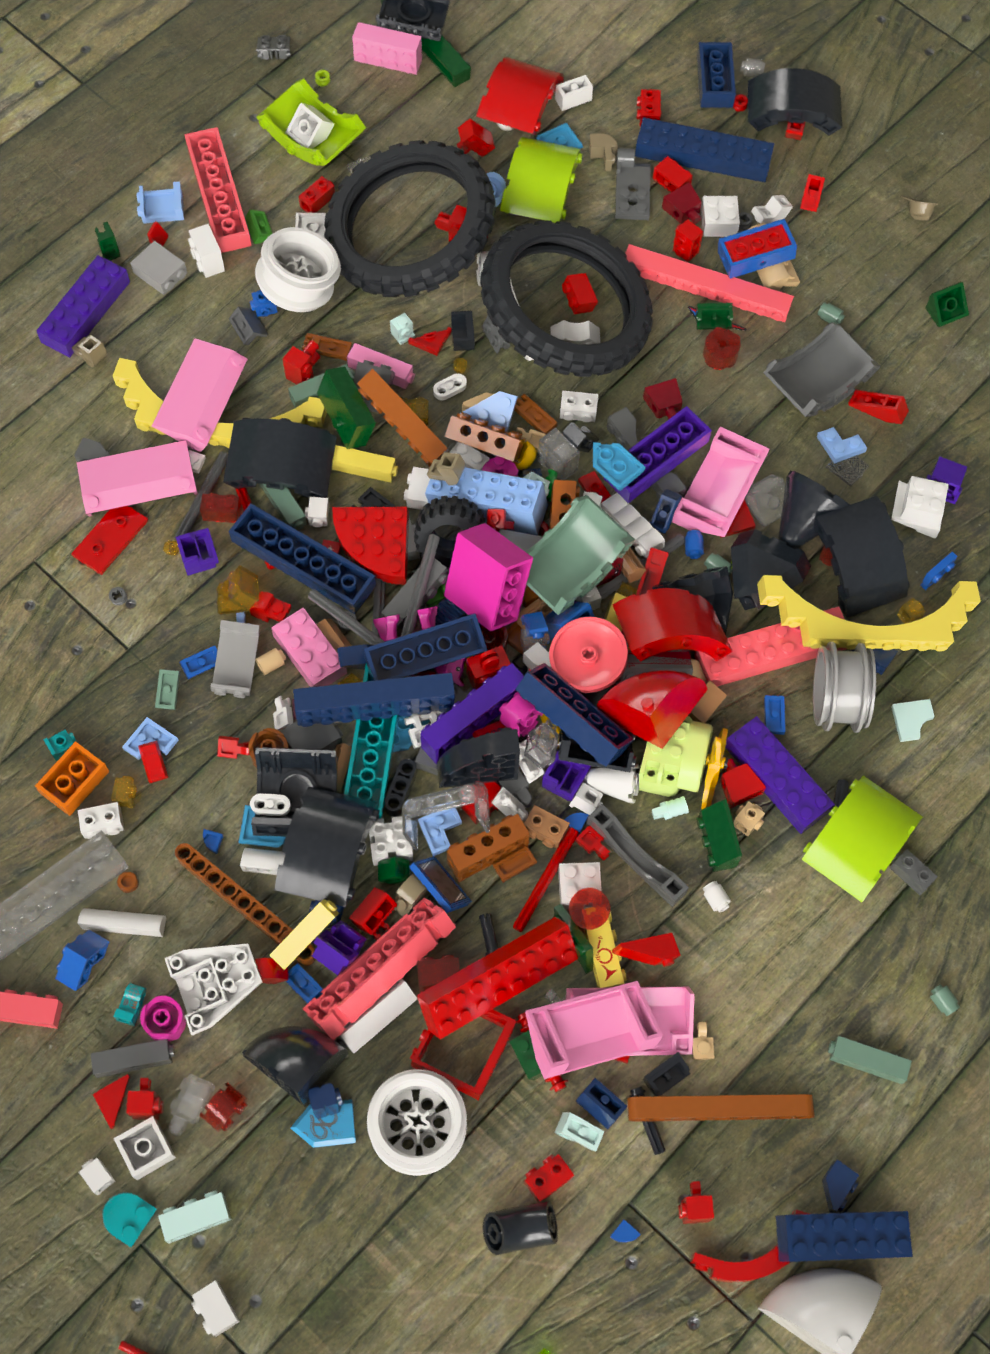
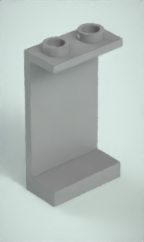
[211,620,260,698]

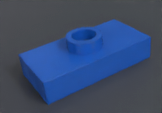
[179,646,217,679]
[764,695,785,735]
[285,963,323,1004]

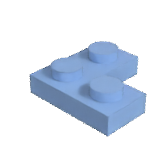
[817,427,867,463]
[122,717,179,760]
[418,805,462,856]

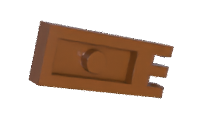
[301,333,352,361]
[514,394,558,435]

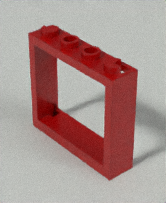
[410,1009,517,1101]

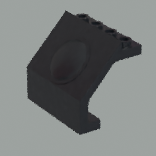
[375,0,450,41]
[251,748,338,837]

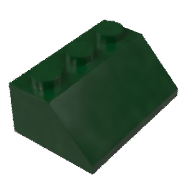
[697,799,742,872]

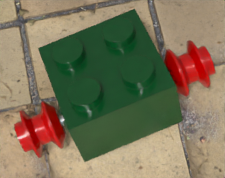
[509,1012,568,1093]

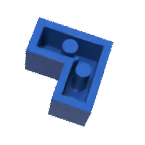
[55,929,109,991]

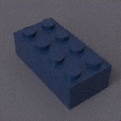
[697,42,736,108]

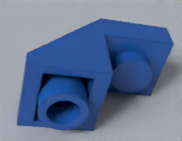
[521,611,549,639]

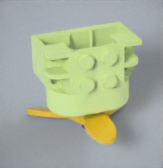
[639,716,729,809]

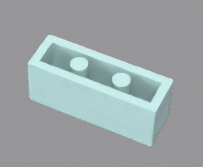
[158,1191,231,1243]

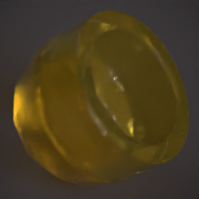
[453,358,468,374]
[163,540,179,556]

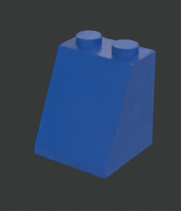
[544,601,594,641]

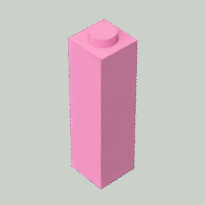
[347,343,415,389]

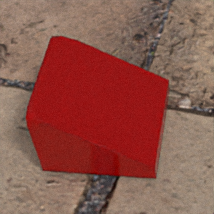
[147,221,169,246]

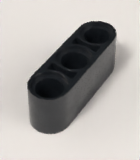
[385,759,417,817]

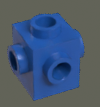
[250,290,278,317]

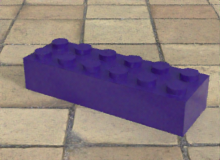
[36,255,130,358]
[604,406,712,503]
[420,663,524,764]
[725,716,835,834]

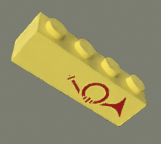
[580,905,627,988]

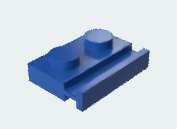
[920,552,958,590]

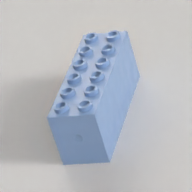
[425,467,548,536]

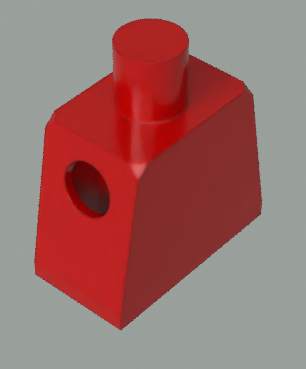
[720,758,766,809]

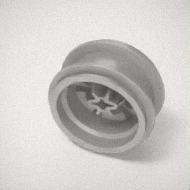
[813,641,876,733]

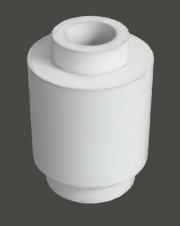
[703,881,731,912]

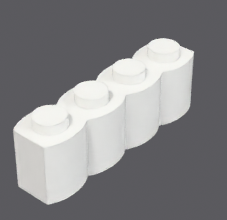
[601,493,665,559]

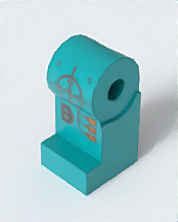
[113,983,147,1026]

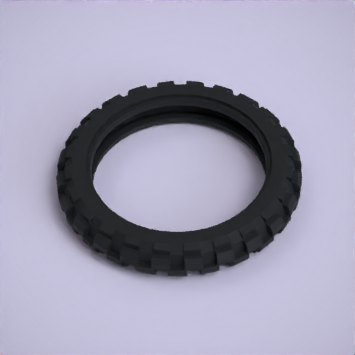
[324,140,496,298]
[480,221,653,377]

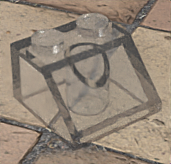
[745,474,785,527]

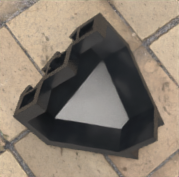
[731,529,811,610]
[652,566,733,635]

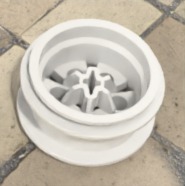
[255,227,341,312]
[367,1069,467,1175]

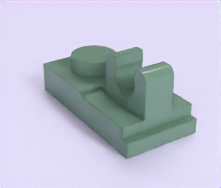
[155,669,180,710]

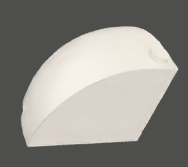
[758,1268,881,1354]

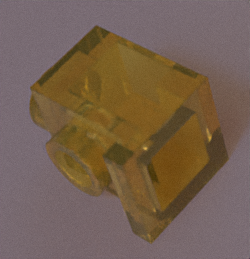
[897,598,926,624]
[111,776,137,808]

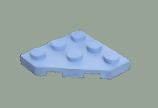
[463,391,518,445]

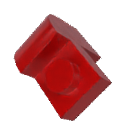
[250,592,292,623]
[254,958,288,985]

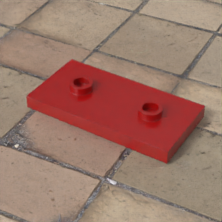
[71,506,148,575]

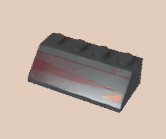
[615,643,693,684]

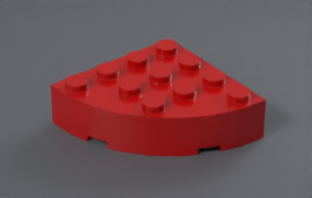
[332,507,409,585]

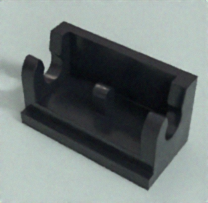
[643,1052,690,1096]

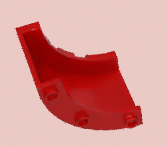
[476,57,564,135]
[612,588,733,662]

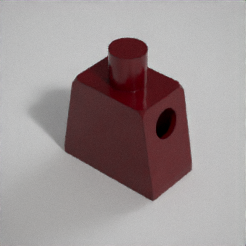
[662,182,702,224]
[643,378,682,420]

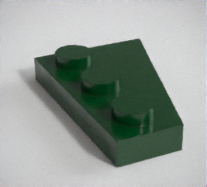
[553,904,593,974]

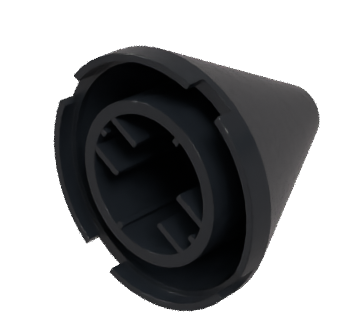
[778,470,850,549]

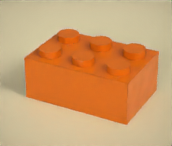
[35,741,109,816]

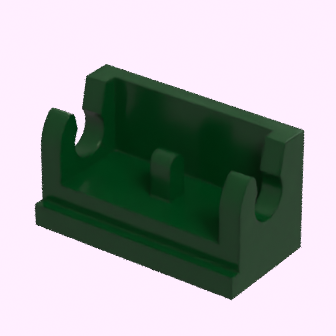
[95,222,121,261]
[695,303,733,330]

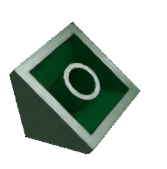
[925,281,969,327]

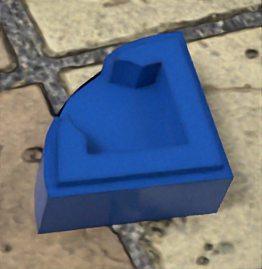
[565,813,589,834]
[203,829,223,854]
[610,1220,641,1242]

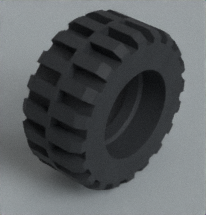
[414,496,487,568]

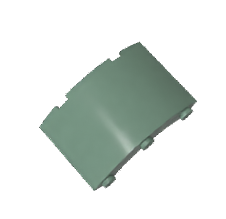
[525,495,635,615]

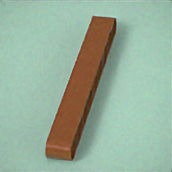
[175,843,316,966]
[627,1094,815,1122]

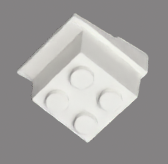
[891,476,948,538]

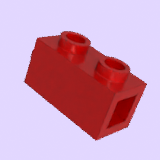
[298,176,335,213]

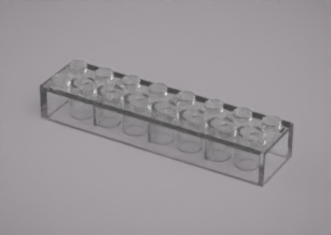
[0,831,129,961]

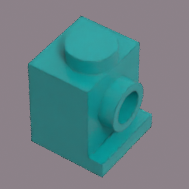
[43,729,77,762]

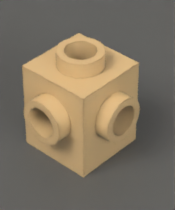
[733,802,765,837]

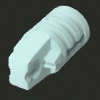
[651,796,689,820]

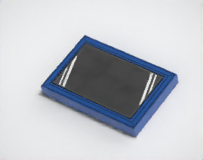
[410,856,472,913]

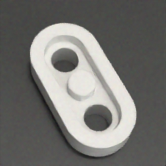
[433,374,467,400]
[250,794,291,816]

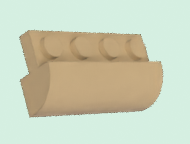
[748,223,800,291]

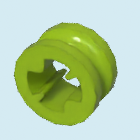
[315,70,330,86]

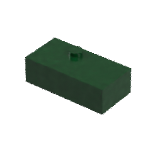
[317,367,376,449]

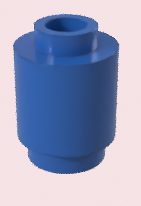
[685,530,704,559]

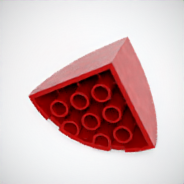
[597,670,708,749]

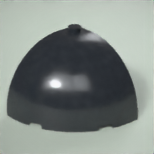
[241,1026,348,1107]

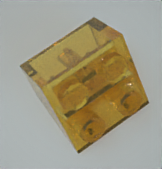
[216,565,259,615]

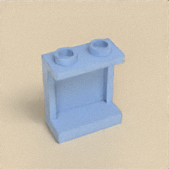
[136,182,184,224]

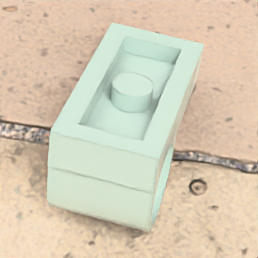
[555,1112,604,1151]

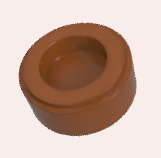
[117,872,139,893]

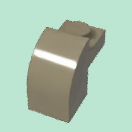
[589,133,618,171]
[72,335,107,367]
[427,452,466,485]
[394,873,429,916]

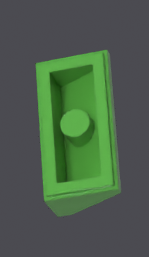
[245,210,272,244]

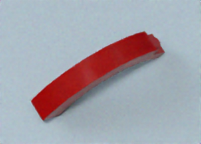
[621,547,669,643]
[690,1209,809,1282]

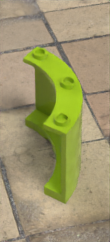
[256,79,366,166]
[500,137,583,223]
[802,776,923,902]

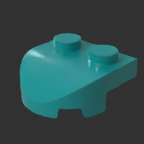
[102,1192,157,1247]

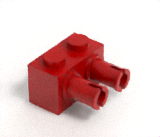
[283,340,321,385]

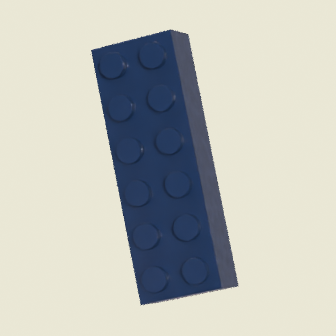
[362,614,487,681]
[515,663,634,767]
[776,1211,913,1262]

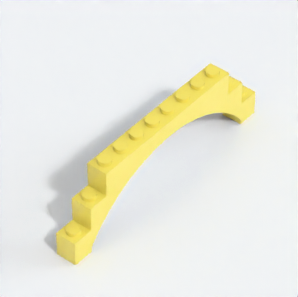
[113,358,327,448]
[757,575,981,651]

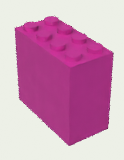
[444,523,533,631]

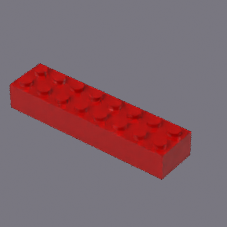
[416,917,578,1039]

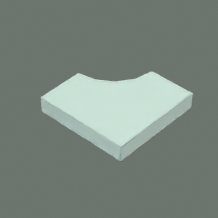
[891,699,935,742]

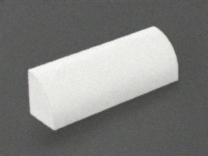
[240,848,286,875]
[78,908,166,937]
[339,979,417,1053]

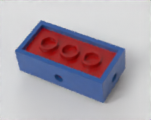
[718,219,797,279]

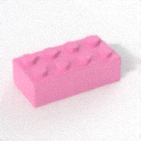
[352,22,422,75]
[271,608,347,687]

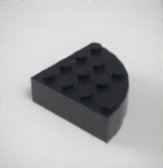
[437,728,520,788]

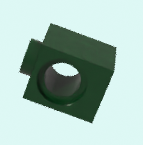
[378,856,410,885]

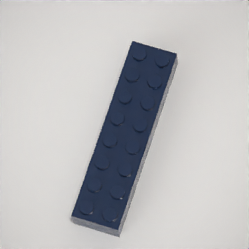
[635,117,774,183]
[229,503,376,614]
[293,673,455,727]

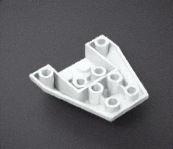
[165,944,263,1036]

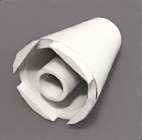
[584,764,640,803]

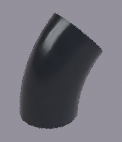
[483,1201,558,1255]

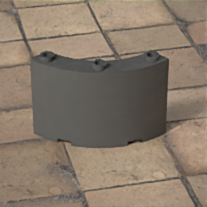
[763,322,881,417]

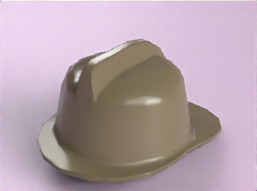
[901,196,939,221]

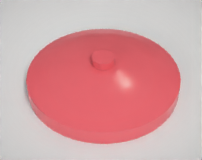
[549,617,628,693]

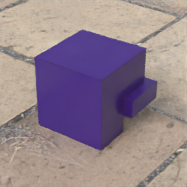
[926,456,967,504]
[176,528,219,576]
[542,751,591,801]
[312,920,367,975]

